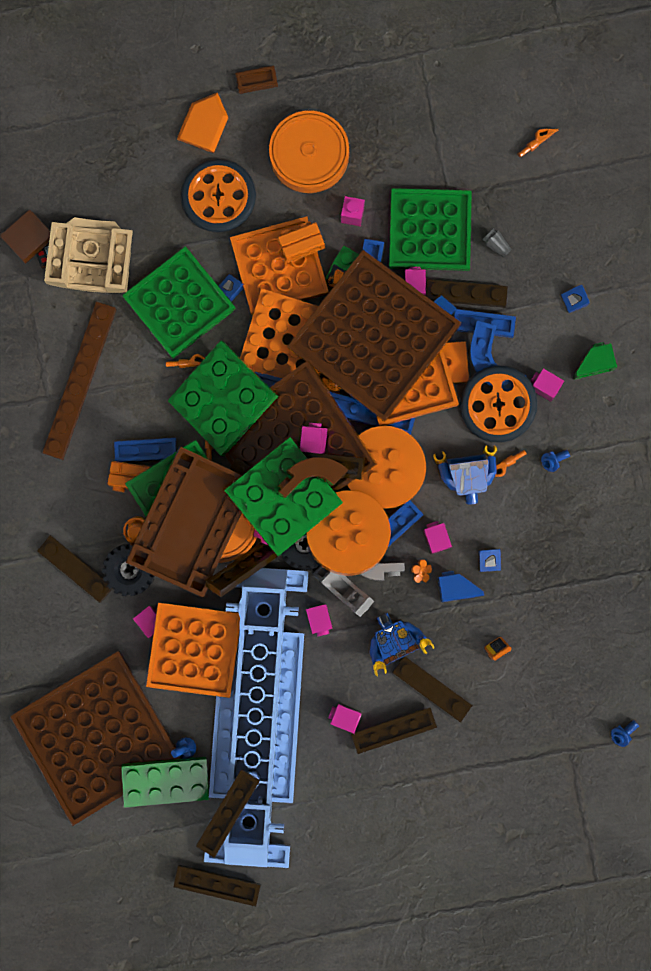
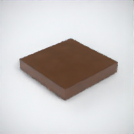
[0,210,51,264]

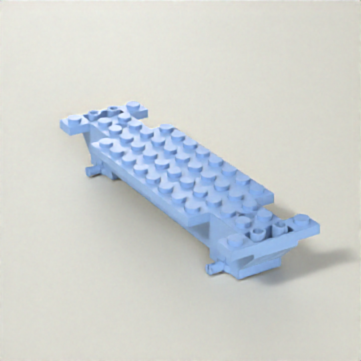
[204,566,308,868]

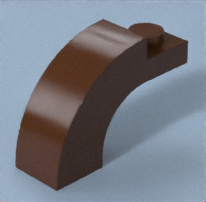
[277,457,348,498]

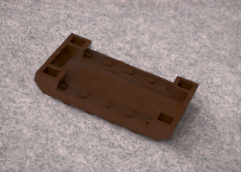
[126,446,242,598]

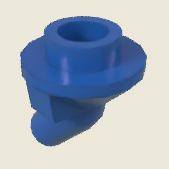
[541,450,571,472]
[611,720,639,747]
[171,737,197,758]

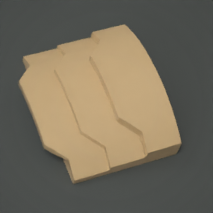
[44,217,133,293]

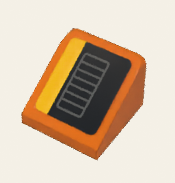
[484,637,511,661]

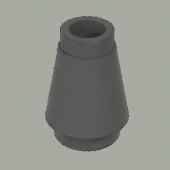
[482,228,512,258]

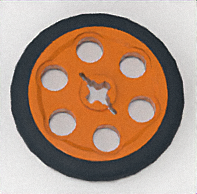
[181,159,256,232]
[460,365,538,443]

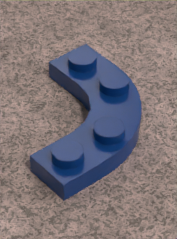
[470,321,526,391]

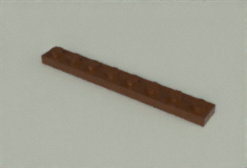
[43,302,117,460]

